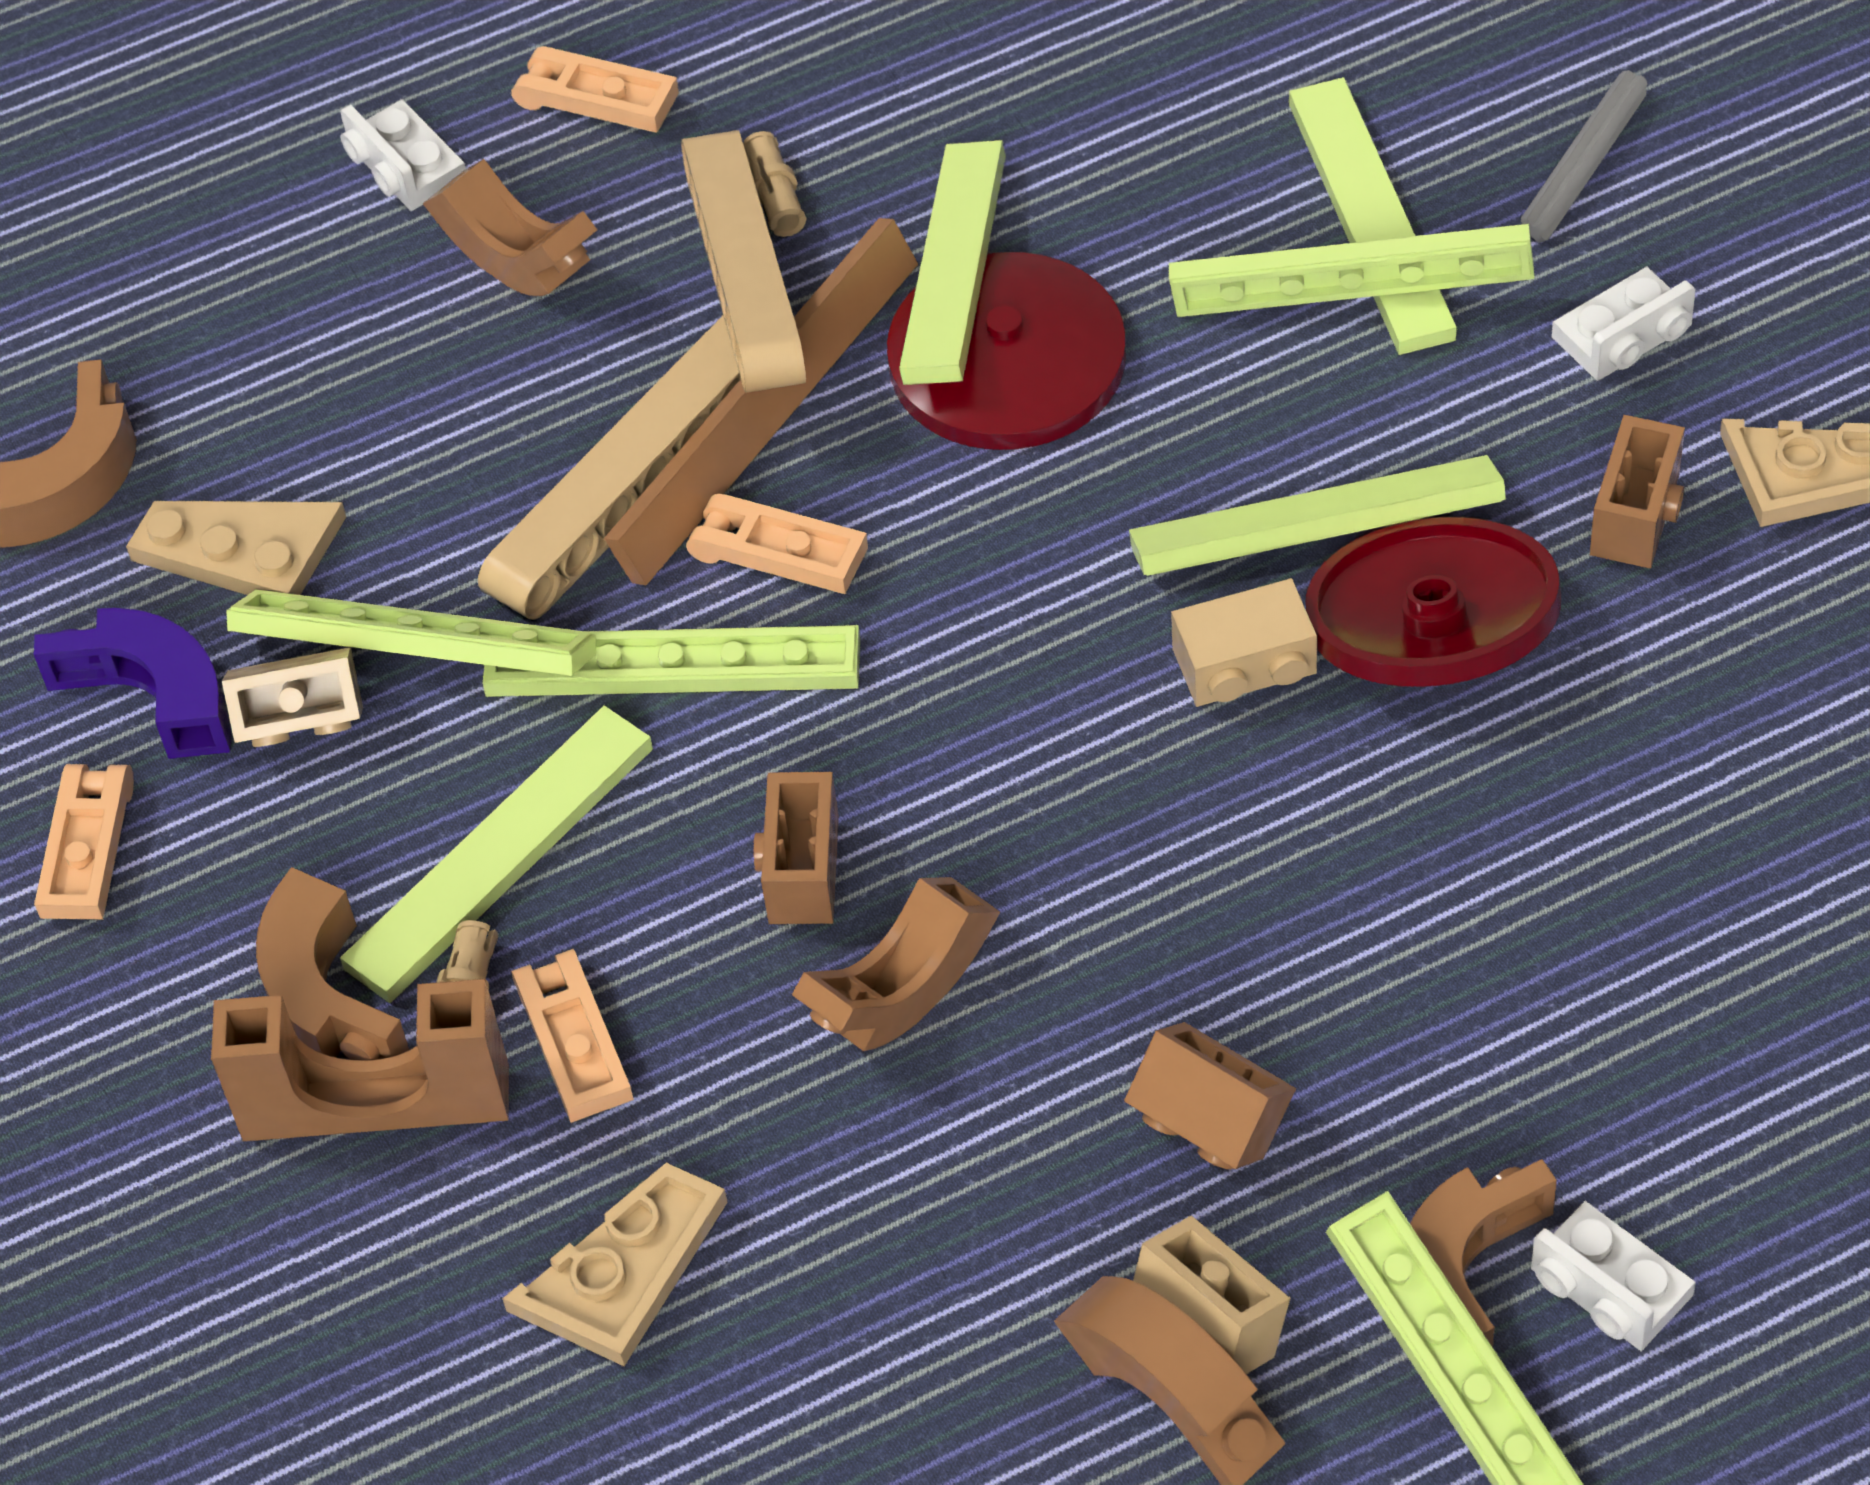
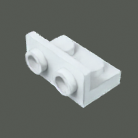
[340,99,466,211]
[1552,267,1696,381]
[1531,1201,1696,1351]

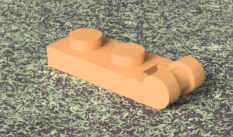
[511,46,679,133]
[686,494,868,594]
[34,764,134,920]
[511,949,634,1123]

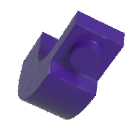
[33,608,231,759]

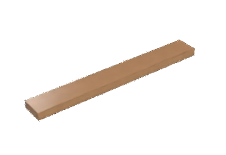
[604,218,918,585]

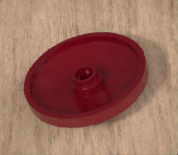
[887,252,1126,450]
[1305,517,1562,687]

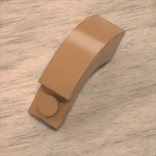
[423,159,598,296]
[0,360,137,548]
[256,867,409,1060]
[792,877,1000,1051]
[1410,1159,1557,1348]
[1054,1276,1286,1485]

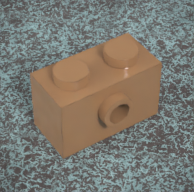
[1590,415,1685,569]
[754,772,839,924]
[1124,1022,1296,1169]

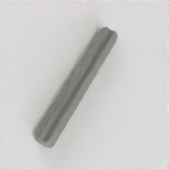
[1521,70,1647,243]

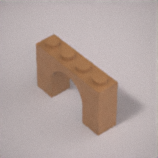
[211,979,509,1142]

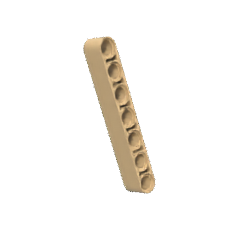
[681,130,806,393]
[478,316,741,620]

